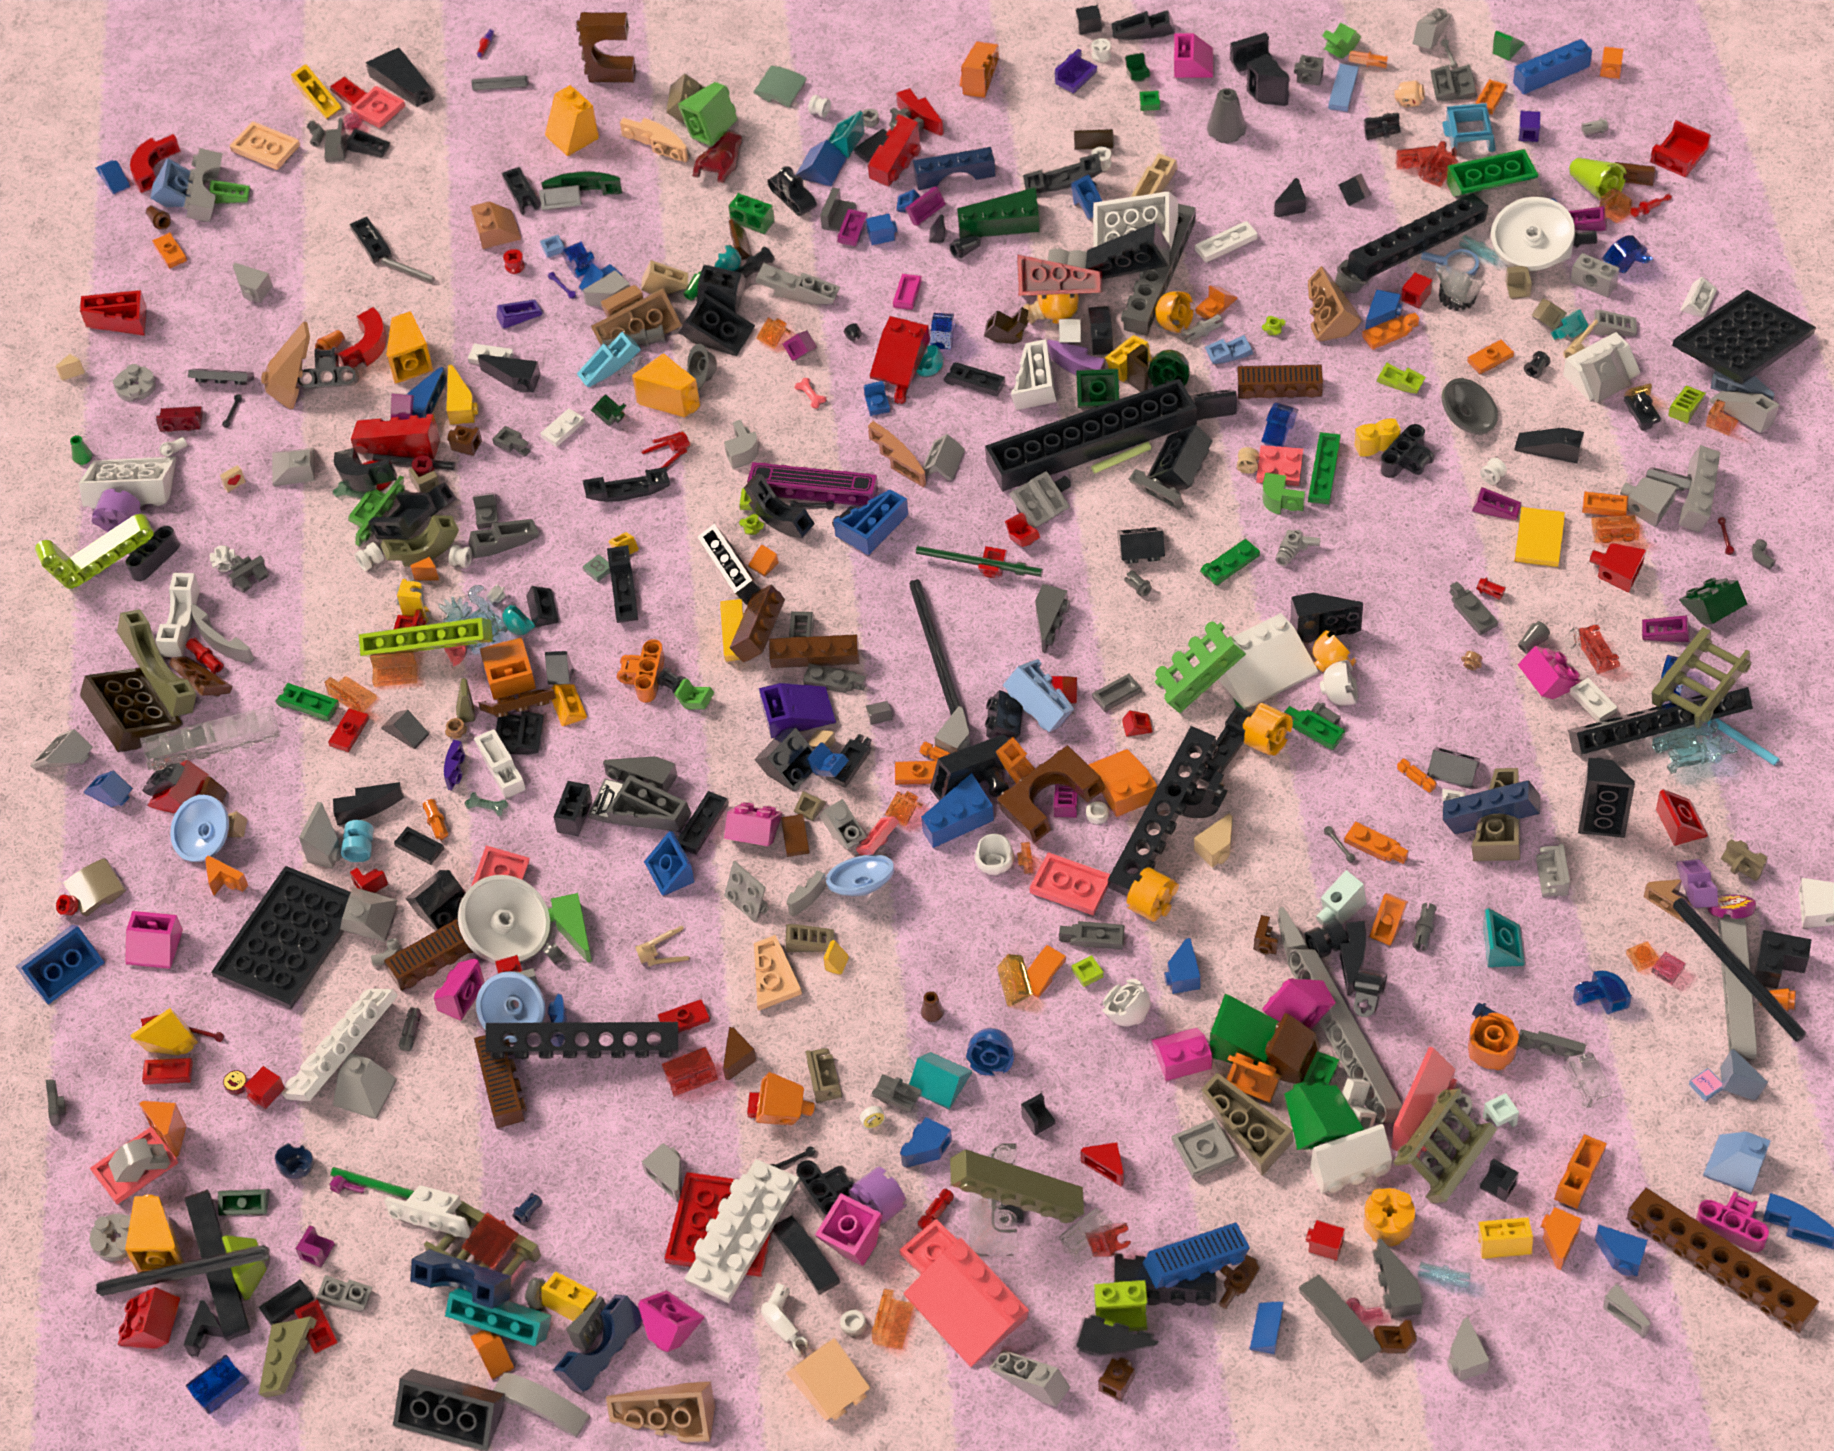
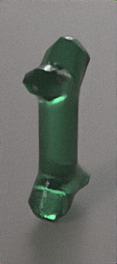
[332,481,367,499]
[464,792,508,816]

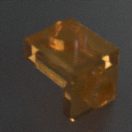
[756,317,791,349]
[884,791,923,826]

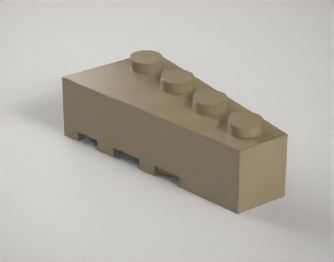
[1471,768,1520,861]
[1201,1072,1294,1176]

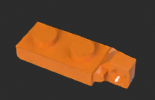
[1362,313,1419,350]
[1344,821,1409,864]

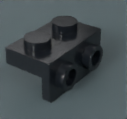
[1230,32,1273,72]
[985,690,1022,739]

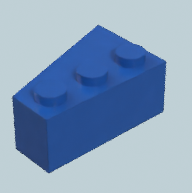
[833,489,909,556]
[921,773,994,848]

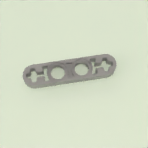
[1423,1093,1472,1177]

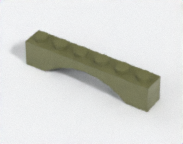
[117,609,197,717]

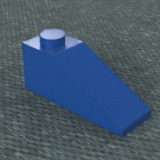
[406,367,447,418]

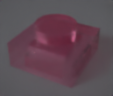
[1651,951,1686,984]

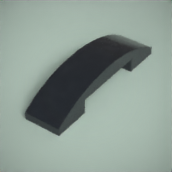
[1023,153,1103,194]
[582,467,670,502]
[607,545,638,623]
[1198,706,1253,785]

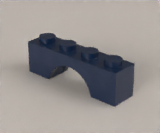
[913,147,996,190]
[1443,780,1540,834]
[410,1249,512,1309]
[552,1294,642,1392]

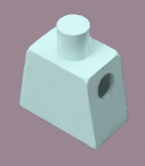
[1316,870,1367,925]

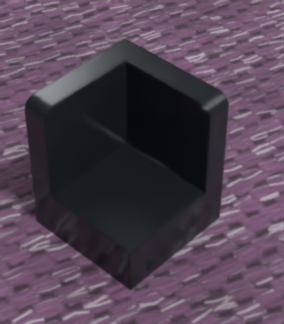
[1075,5,1102,35]
[1338,174,1371,206]
[428,482,457,517]
[1021,1093,1055,1135]
[1480,1159,1519,1202]

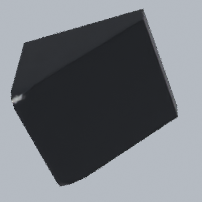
[929,214,945,243]

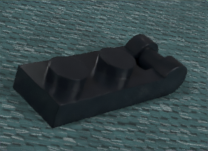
[349,216,391,264]
[944,362,1006,397]

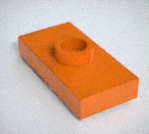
[1475,79,1508,115]
[152,232,187,269]
[1467,339,1514,374]
[1582,491,1628,517]
[895,761,937,785]

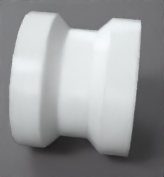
[1091,38,1111,63]
[808,95,831,118]
[1091,147,1111,171]
[1480,458,1507,485]
[449,545,473,569]

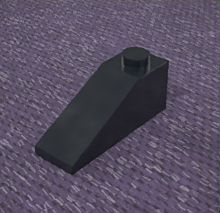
[1088,306,1113,355]
[478,354,541,393]
[1514,427,1584,464]

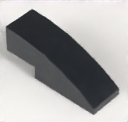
[1111,10,1175,40]
[333,782,404,825]
[1339,921,1366,996]

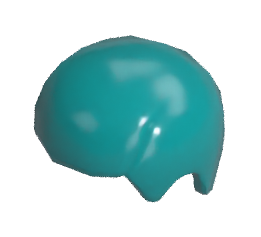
[714,245,741,271]
[916,345,944,377]
[502,605,535,636]

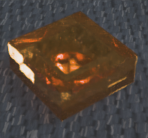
[1017,842,1033,874]
[1626,941,1660,972]

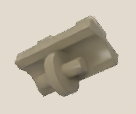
[1721,839,1768,881]

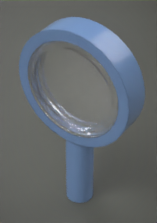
[1421,249,1479,277]

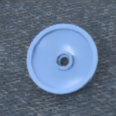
[170,795,229,862]
[826,855,894,896]
[476,972,545,1042]

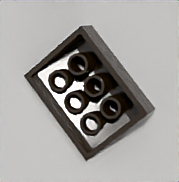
[80,667,183,752]

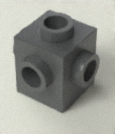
[1294,55,1324,86]

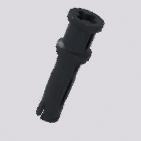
[735,246,775,278]

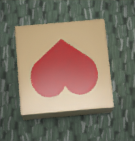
[220,465,245,492]

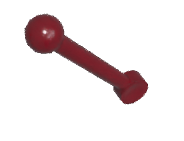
[1717,517,1734,555]
[187,1025,224,1042]

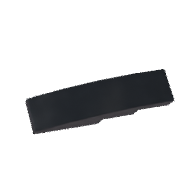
[773,1215,840,1295]

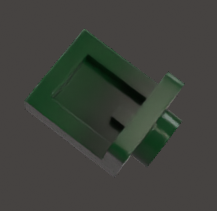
[1125,52,1150,82]
[591,394,627,426]

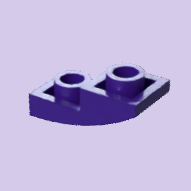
[444,739,465,791]

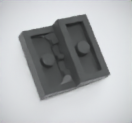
[1430,64,1477,101]

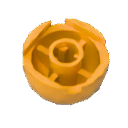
[1155,291,1194,333]
[1037,294,1079,324]
[1313,631,1357,673]

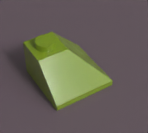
[222,1235,269,1300]

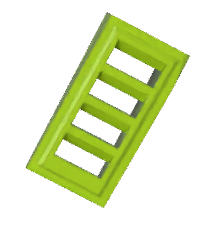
[1668,385,1706,424]

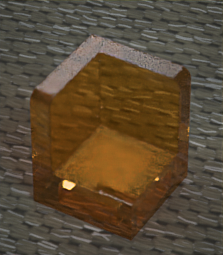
[1599,187,1632,223]
[1706,399,1738,436]

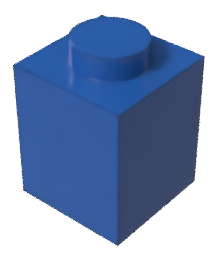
[866,213,897,245]

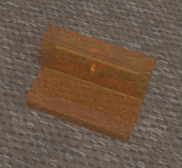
[370,651,418,687]
[324,676,377,712]
[871,1288,914,1349]

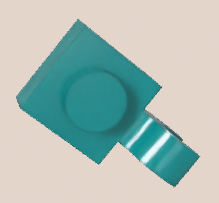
[1551,309,1589,340]

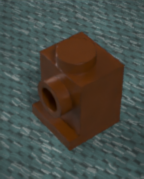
[447,425,482,456]
[1098,1357,1135,1402]

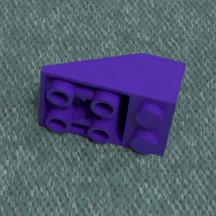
[759,683,836,739]

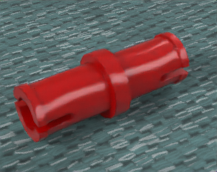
[186,637,224,674]

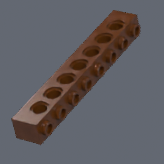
[1626,1187,1820,1334]

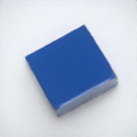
[896,189,921,212]

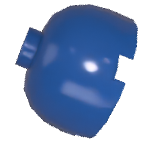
[966,1028,1015,1076]

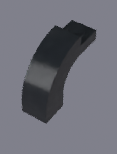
[333,448,397,492]
[743,474,815,538]
[1169,771,1228,818]

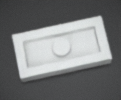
[468,344,514,365]
[540,408,585,447]
[1570,678,1617,722]

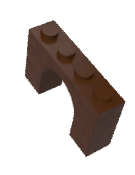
[576,12,637,83]
[997,745,1105,843]

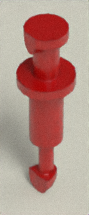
[1630,194,1672,217]

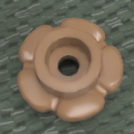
[1461,651,1483,670]
[445,718,467,739]

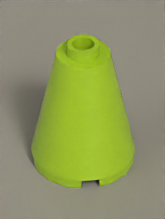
[1569,157,1626,203]

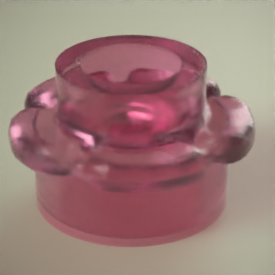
[344,113,362,130]

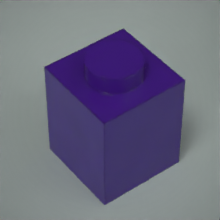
[1518,110,1541,142]

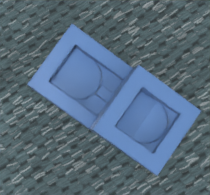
[1205,335,1253,364]

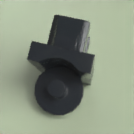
[1364,112,1401,140]
[1624,391,1661,431]

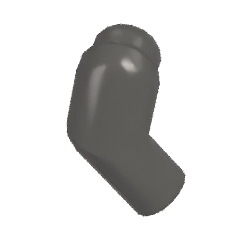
[307,120,325,147]
[524,1277,546,1312]

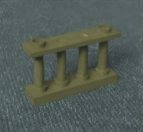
[1652,627,1752,729]
[1393,1088,1497,1204]
[424,1200,541,1276]

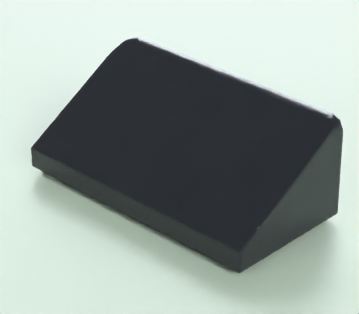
[526,586,559,628]

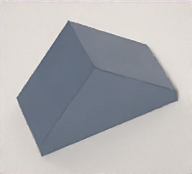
[1720,1049,1768,1101]

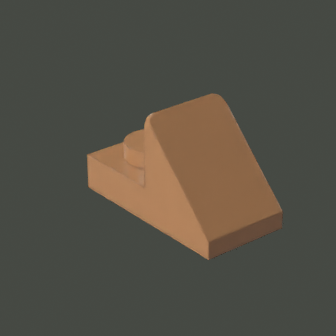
[1644,879,1691,923]

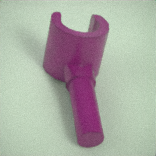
[329,1175,365,1194]

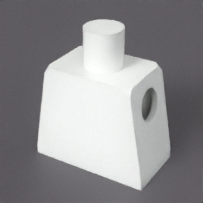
[1798,878,1834,928]

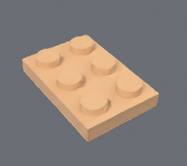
[230,121,300,170]

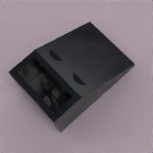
[1290,592,1363,643]
[1073,1315,1158,1357]

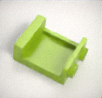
[1094,1280,1147,1332]

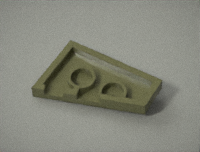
[258,1316,317,1398]

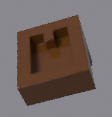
[1253,915,1278,955]

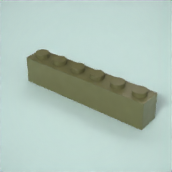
[950,1149,1084,1223]

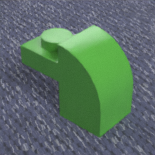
[1322,22,1362,59]
[1262,473,1305,515]

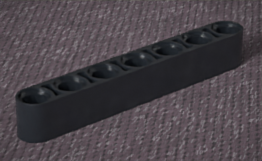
[184,1189,251,1341]

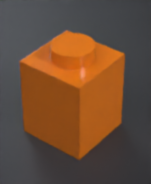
[1600,46,1624,79]

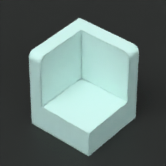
[1483,1093,1519,1127]

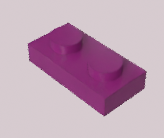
[905,187,946,226]
[837,209,868,247]

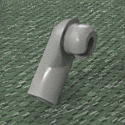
[371,938,401,967]

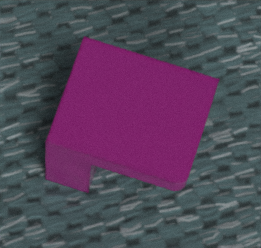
[782,330,817,362]
[295,1225,335,1268]

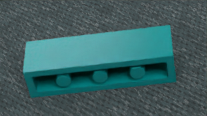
[445,1288,552,1346]

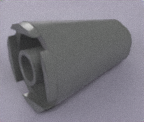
[1207,88,1246,143]

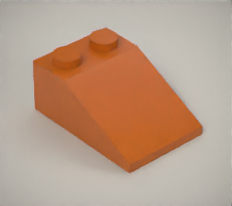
[1088,749,1157,817]

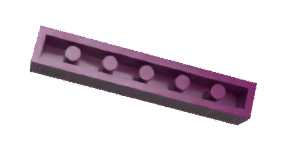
[747,462,878,506]

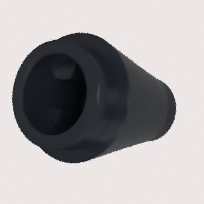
[949,236,980,258]

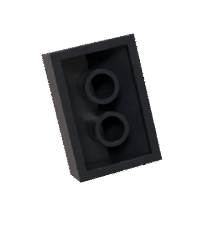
[1147,424,1213,491]

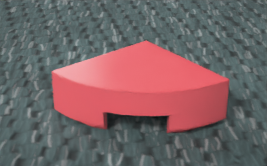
[444,645,467,666]

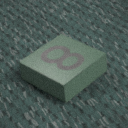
[583,554,610,582]

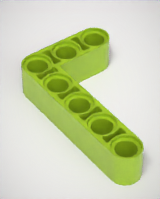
[35,514,154,589]

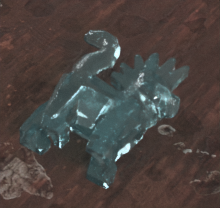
[438,585,508,655]
[1652,719,1738,774]

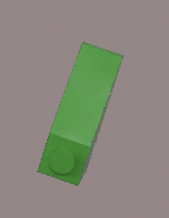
[548,893,592,963]

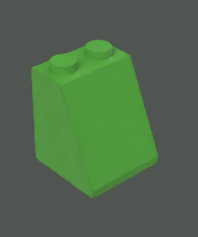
[678,82,738,146]

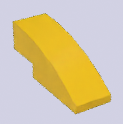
[720,599,744,662]

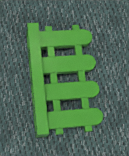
[1154,621,1246,714]

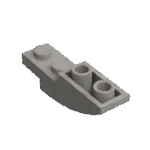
[755,263,840,304]

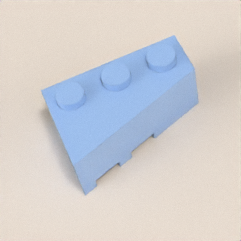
[1003,659,1074,732]

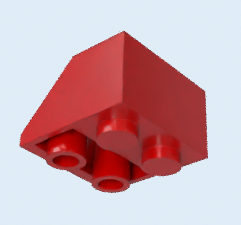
[117,1287,180,1349]

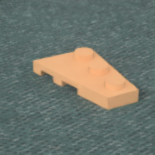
[754,935,802,1011]

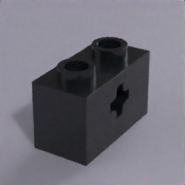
[553,781,593,837]

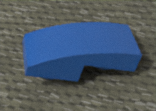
[548,994,567,1047]

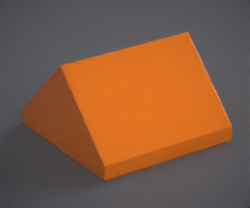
[139,1101,187,1158]

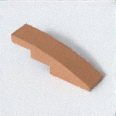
[868,421,926,488]

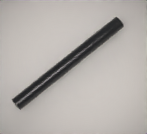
[373,454,455,470]

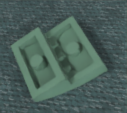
[753,66,807,107]

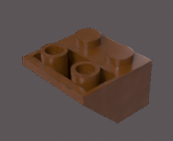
[1266,1013,1321,1084]

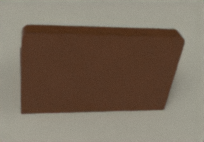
[1615,162,1656,186]

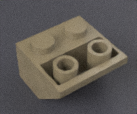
[666,74,705,122]

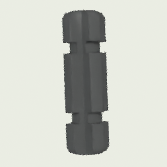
[399,1007,422,1051]

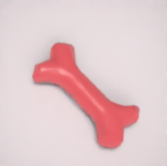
[795,378,827,408]

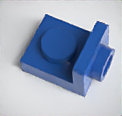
[863,381,890,416]

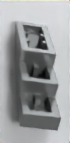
[1298,1274,1381,1363]

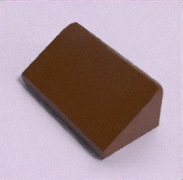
[728,219,752,260]

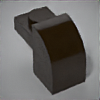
[984,307,1029,344]

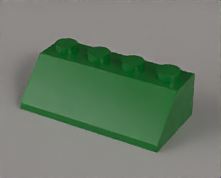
[1447,149,1539,197]

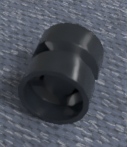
[1304,919,1349,959]

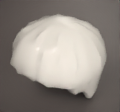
[974,834,1014,875]

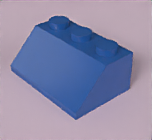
[15,925,105,1005]

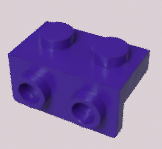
[1054,49,1097,94]

